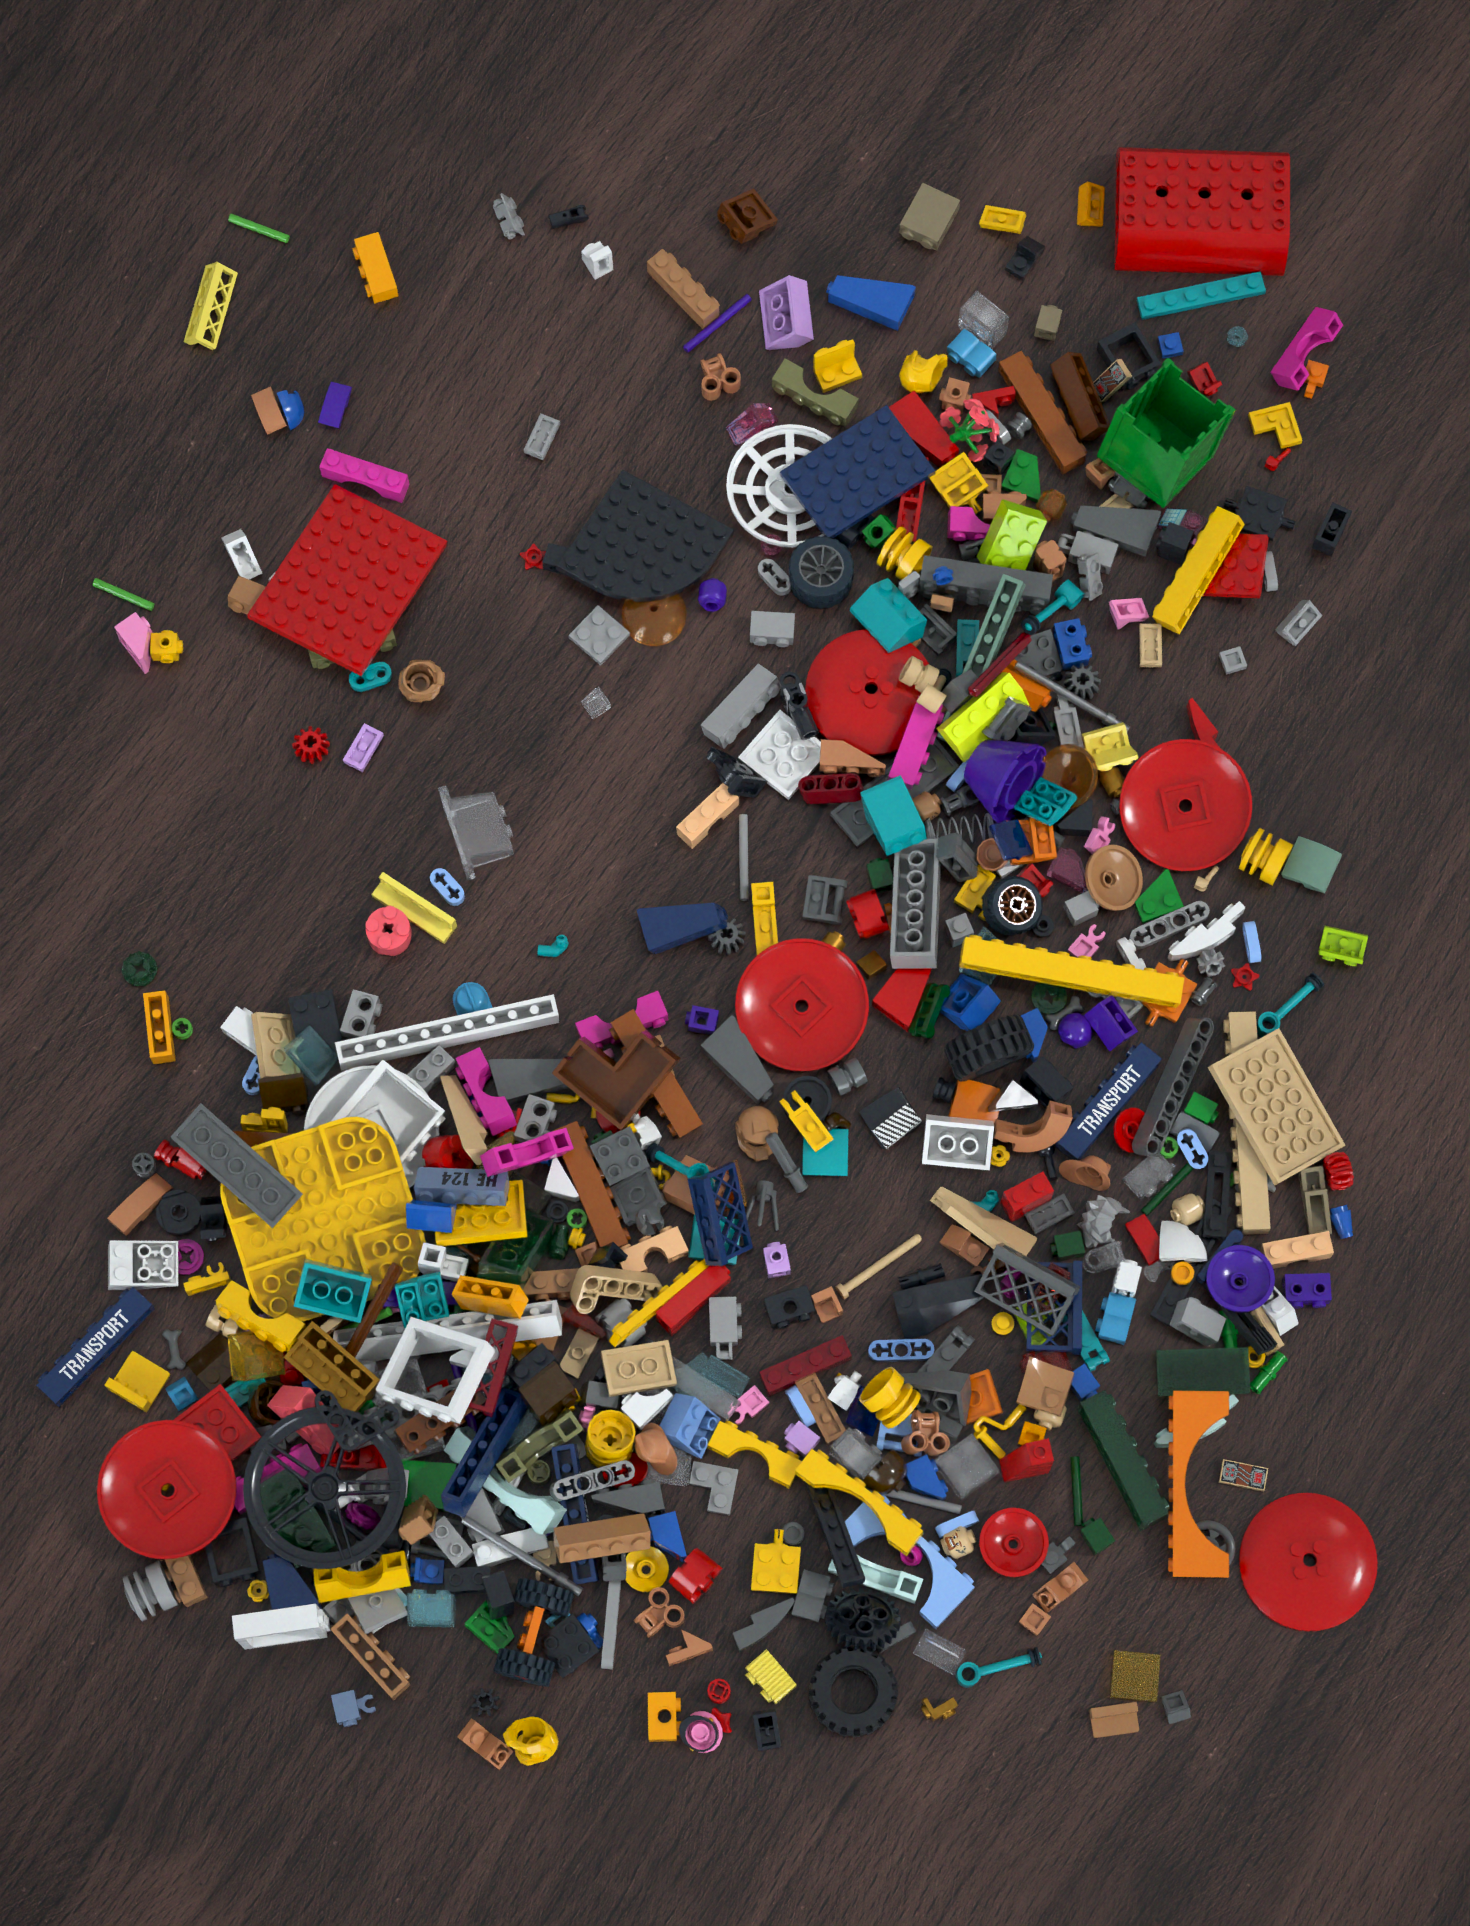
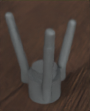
[959,538,985,563]
[745,1180,779,1231]

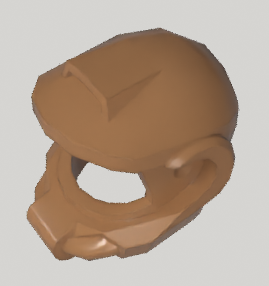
[398,660,445,702]
[735,1106,779,1162]

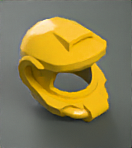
[899,350,947,393]
[503,1717,559,1766]

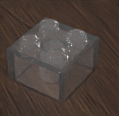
[958,291,1009,349]
[829,1427,882,1481]
[935,1433,999,1501]

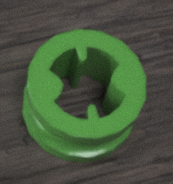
[172,1018,193,1040]
[1159,1137,1179,1159]
[567,1209,587,1229]

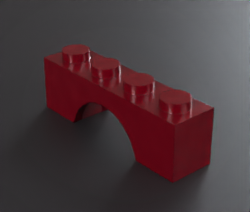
[759,1335,852,1397]

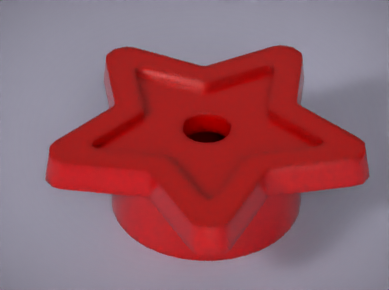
[520,544,546,570]
[1231,963,1260,991]
[711,1707,732,1733]

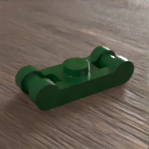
[910,983,950,1038]

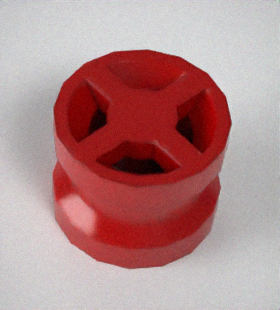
[154,1139,180,1168]

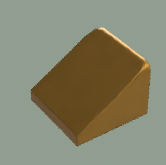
[856,950,887,980]

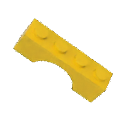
[215,1280,306,1353]
[708,1420,802,1489]
[313,1551,411,1603]

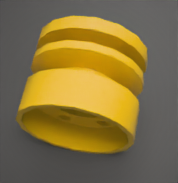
[877,526,933,580]
[1239,828,1293,885]
[859,1367,921,1429]
[585,1410,635,1470]

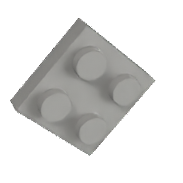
[569,605,630,665]

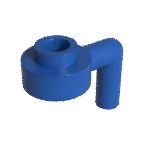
[576,1612,603,1649]

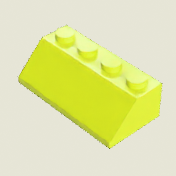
[936,672,1030,762]

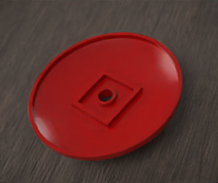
[805,629,929,756]
[1120,739,1252,871]
[735,938,869,1072]
[97,1420,237,1559]
[1239,1493,1377,1631]

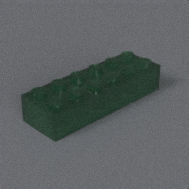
[1077,1390,1170,1532]

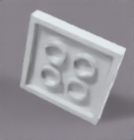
[738,710,821,800]

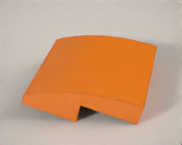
[1005,817,1057,865]
[948,1080,1001,1122]

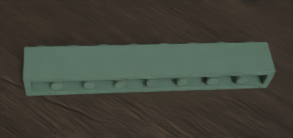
[937,574,1026,742]

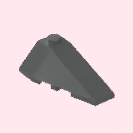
[901,1371,972,1426]

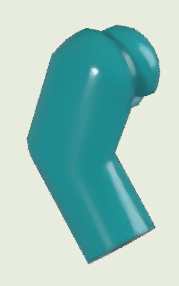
[538,935,569,957]
[970,1190,999,1212]

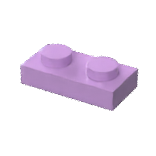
[343,723,384,772]

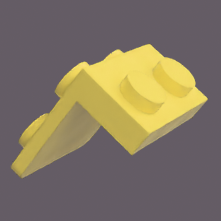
[1082,722,1138,771]

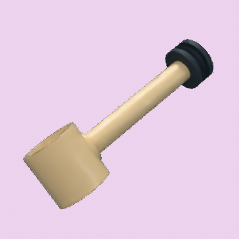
[916,668,952,714]

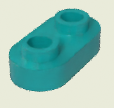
[349,662,392,692]

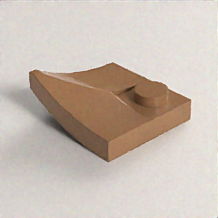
[1016,1357,1075,1417]

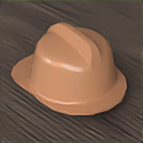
[1059,1155,1111,1191]
[635,1423,677,1475]

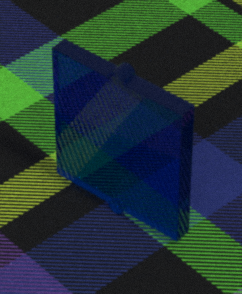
[989,819,1033,861]
[846,1385,879,1437]

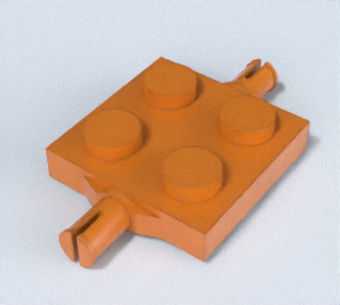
[1140,959,1197,1027]

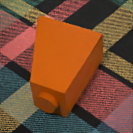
[1002,659,1052,712]

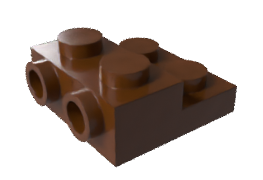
[717,188,778,244]

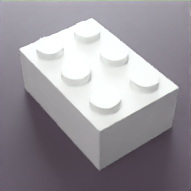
[922,1114,994,1170]

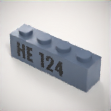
[414,1167,510,1206]

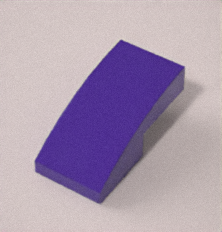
[318,381,352,428]

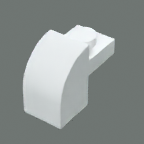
[418,1243,469,1282]

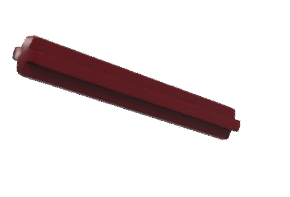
[968,632,1032,697]

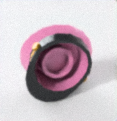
[679,1711,723,1753]

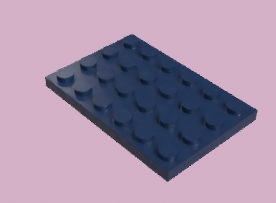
[780,405,935,538]

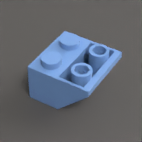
[660,1393,721,1458]

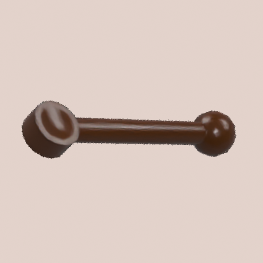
[455,1244,482,1263]

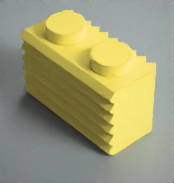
[745,1649,797,1705]

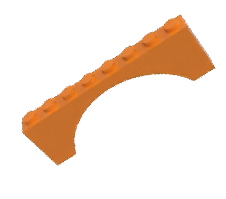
[1168,1391,1229,1578]

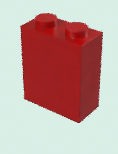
[1000,1172,1054,1223]

